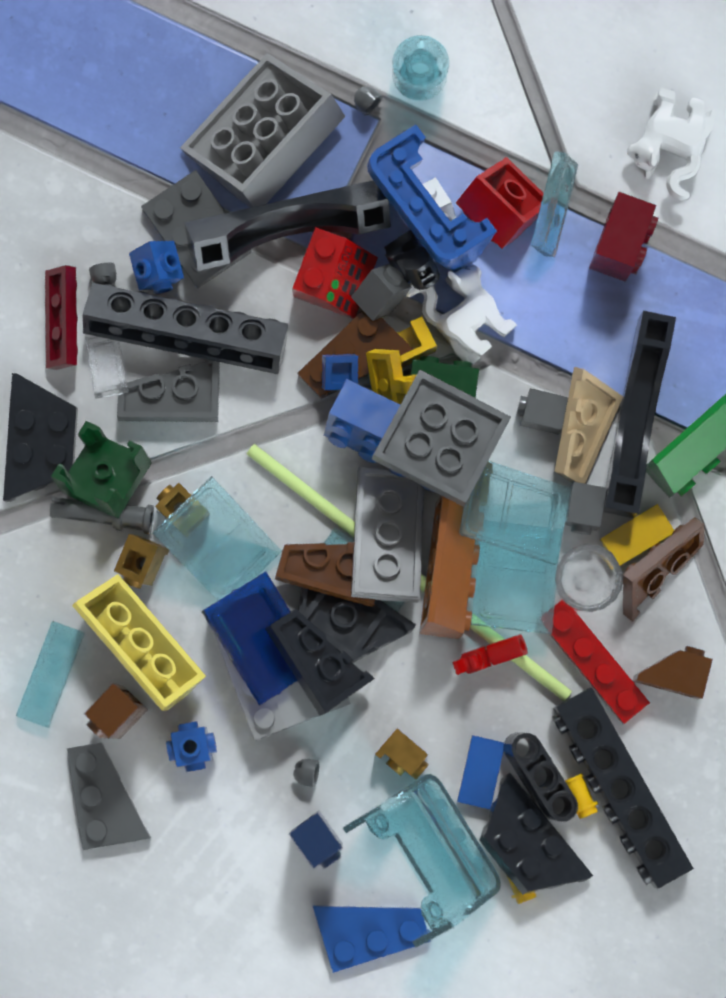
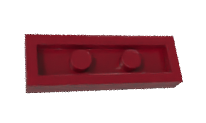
[45,265,78,370]

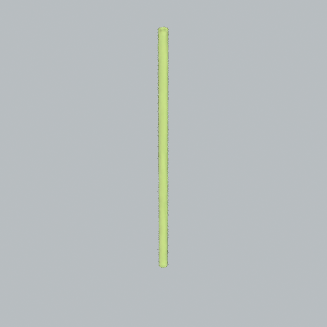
[247,444,572,701]

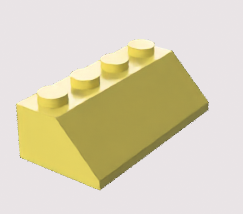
[72,574,206,711]

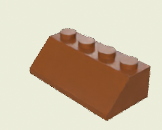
[419,495,484,640]

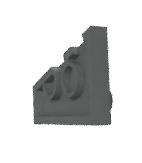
[117,360,220,422]

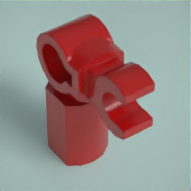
[452,634,528,675]

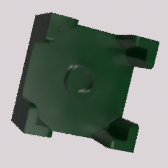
[51,421,152,519]

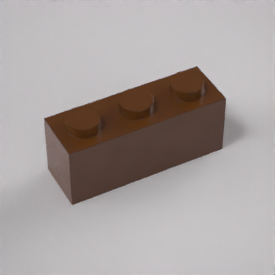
[84,683,148,739]

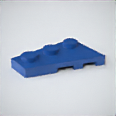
[313,905,431,973]

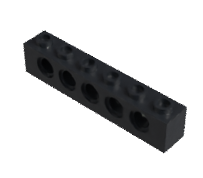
[82,283,288,374]
[552,687,694,889]

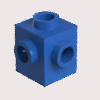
[129,241,184,294]
[166,721,217,772]

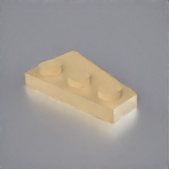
[554,367,623,484]

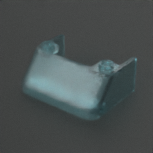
[343,774,501,947]

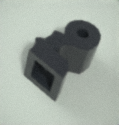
[384,230,440,290]

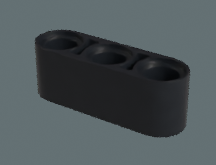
[504,732,578,822]

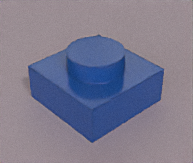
[322,354,358,390]

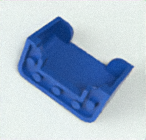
[367,124,497,271]

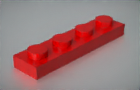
[537,598,650,724]

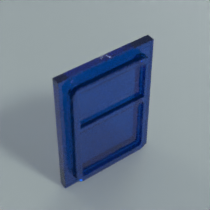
[201,571,297,706]

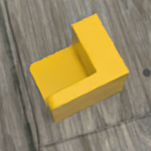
[398,316,437,368]

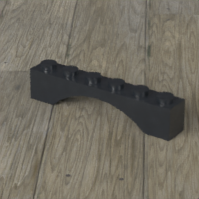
[184,180,391,271]
[603,311,676,518]

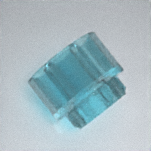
[392,35,449,100]

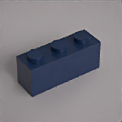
[289,810,343,869]

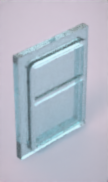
[459,461,571,565]
[153,476,282,606]
[471,520,561,634]

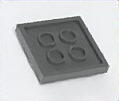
[372,370,511,507]

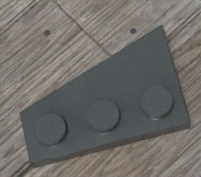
[67,743,151,850]

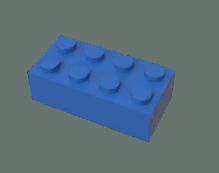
[324,379,434,492]

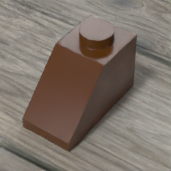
[633,646,713,700]

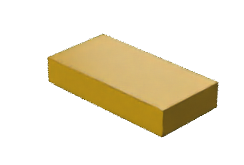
[600,504,674,568]

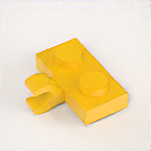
[366,349,416,405]

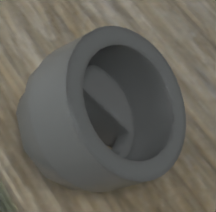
[354,86,383,116]
[89,262,117,285]
[293,759,320,787]

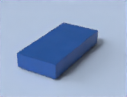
[457,735,504,809]

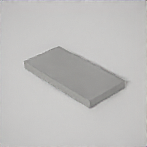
[351,467,424,603]

